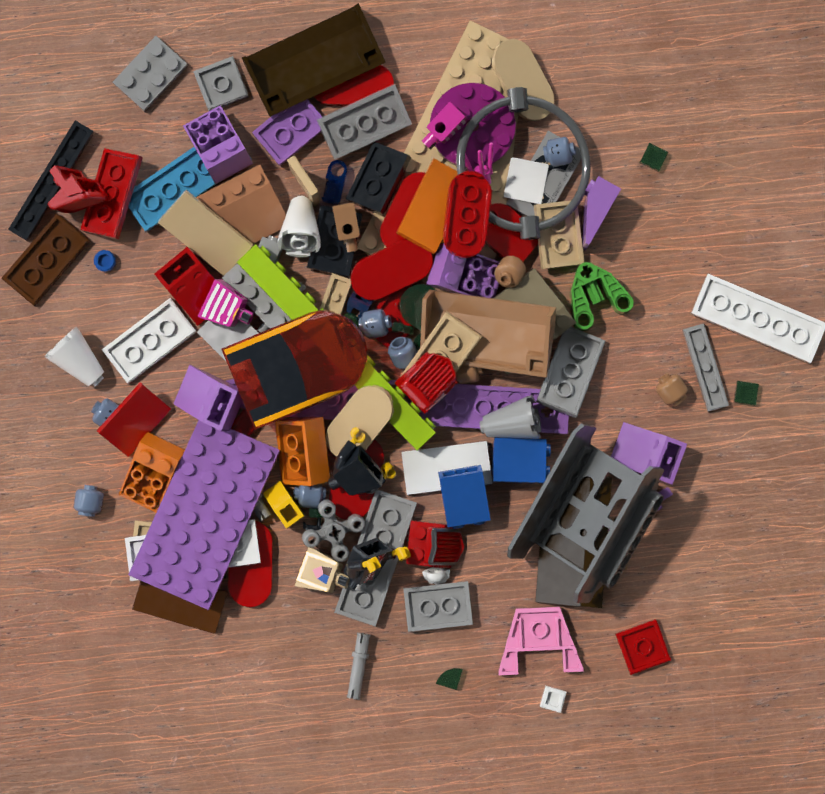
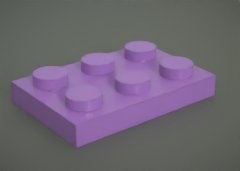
[252,99,322,166]

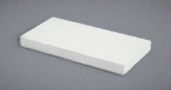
[102,298,197,384]
[401,441,492,495]

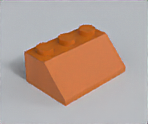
[275,417,330,486]

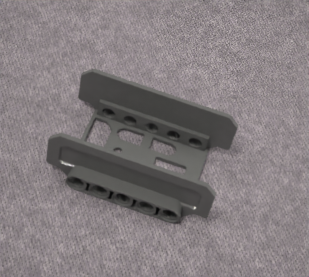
[507,423,664,603]

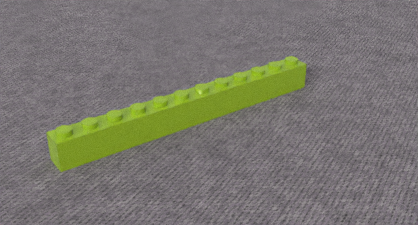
[237,244,436,451]

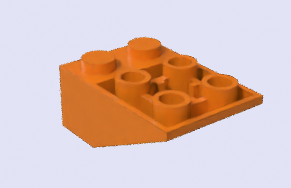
[119,432,185,513]

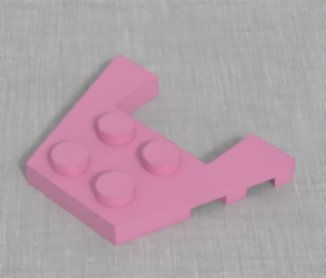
[498,607,583,675]

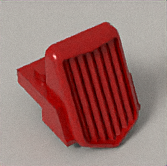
[48,165,108,213]
[395,352,458,414]

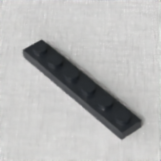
[8,120,95,241]

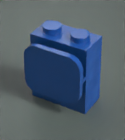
[492,438,551,483]
[438,465,491,529]

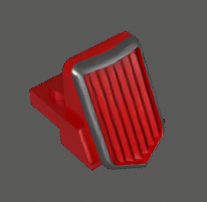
[406,520,465,568]

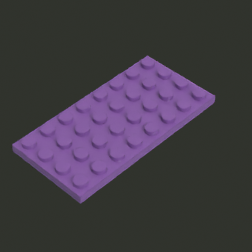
[128,420,280,610]

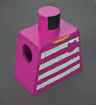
[422,102,469,150]
[198,279,254,327]

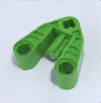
[570,262,634,331]

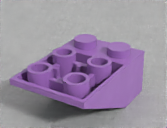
[183,105,253,184]
[427,243,499,298]
[173,365,246,431]
[611,422,687,485]

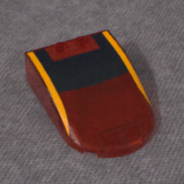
[221,310,367,430]

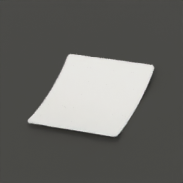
[504,157,549,204]

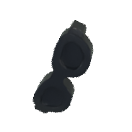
[303,518,335,530]

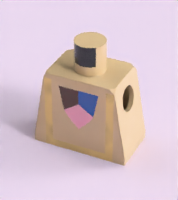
[295,547,350,593]

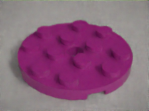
[430,83,516,169]

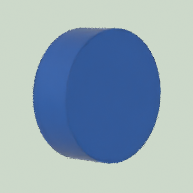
[94,250,116,272]

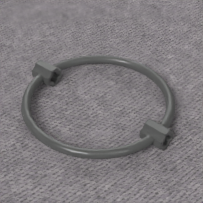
[456,87,591,240]

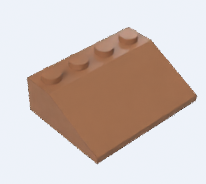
[196,165,286,245]

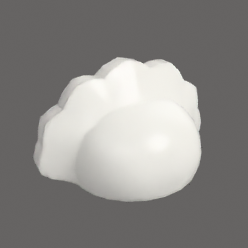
[422,567,450,585]

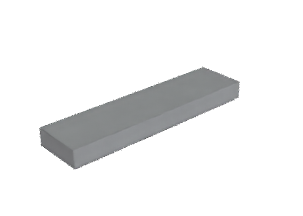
[682,323,729,412]

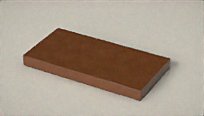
[1,214,91,306]
[132,581,228,634]

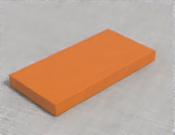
[396,159,457,254]

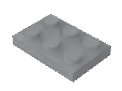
[113,36,188,112]
[403,581,473,632]

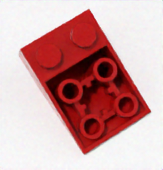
[154,247,215,326]

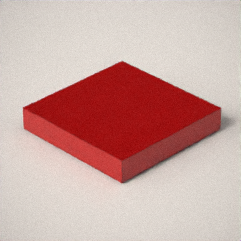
[615,619,671,675]

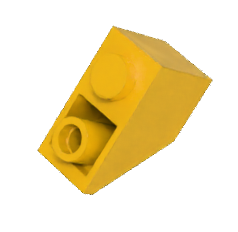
[263,481,305,529]

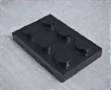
[346,142,411,215]
[307,205,363,277]

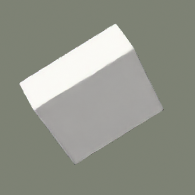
[540,685,567,713]

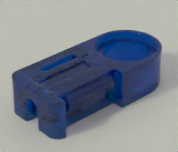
[321,160,347,205]

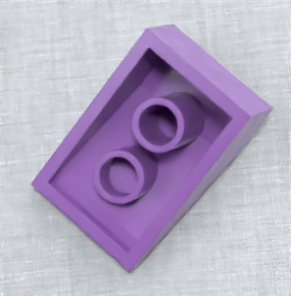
[582,176,621,251]

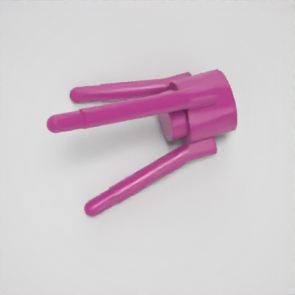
[465,142,493,184]

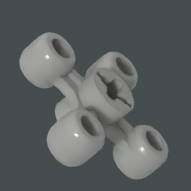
[302,500,365,562]

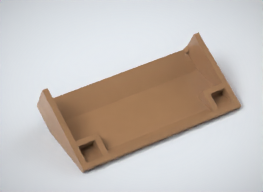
[420,290,556,378]

